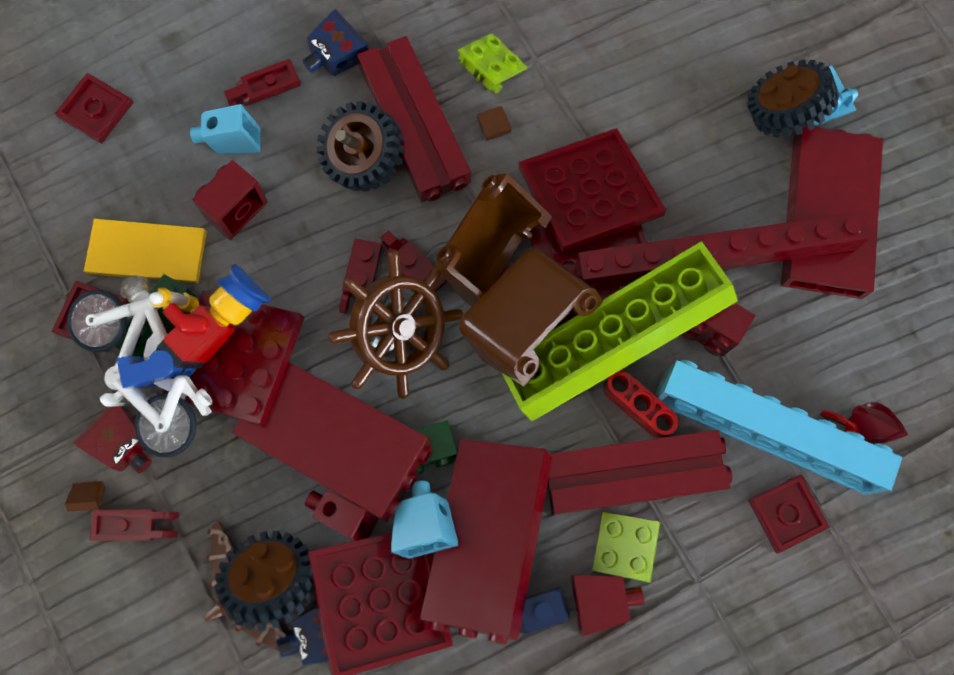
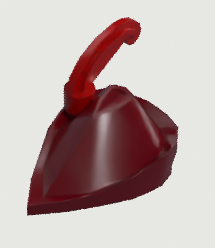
[820,402,908,445]

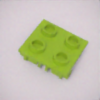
[458,33,527,94]
[592,512,661,583]

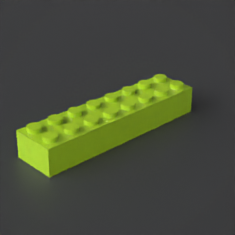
[502,241,738,421]

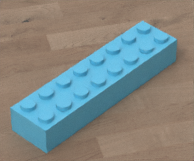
[655,360,903,495]

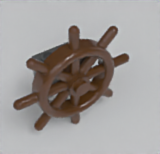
[328,249,463,399]

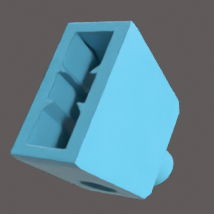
[190,104,261,154]
[391,481,458,559]

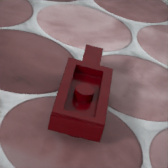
[224,59,301,106]
[380,230,447,292]

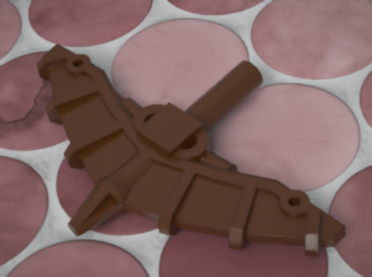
[204,521,289,656]

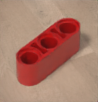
[603,370,678,438]

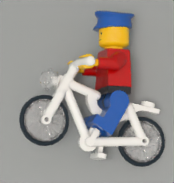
[67,264,271,458]

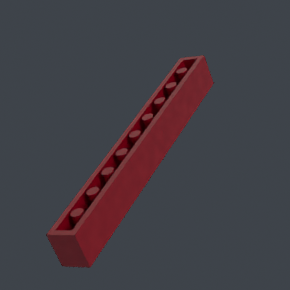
[576,212,870,288]

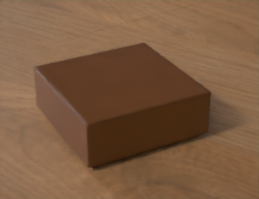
[477,106,512,141]
[65,481,106,512]

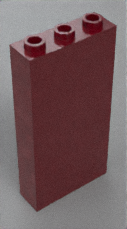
[781,125,883,299]
[231,362,433,522]
[420,439,552,645]

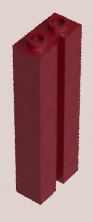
[357,36,471,203]
[547,430,732,516]

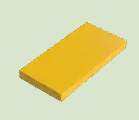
[84,219,207,284]

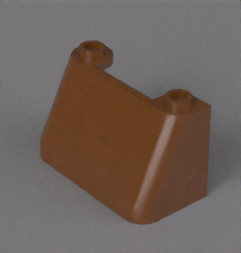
[436,173,552,307]
[460,249,603,386]

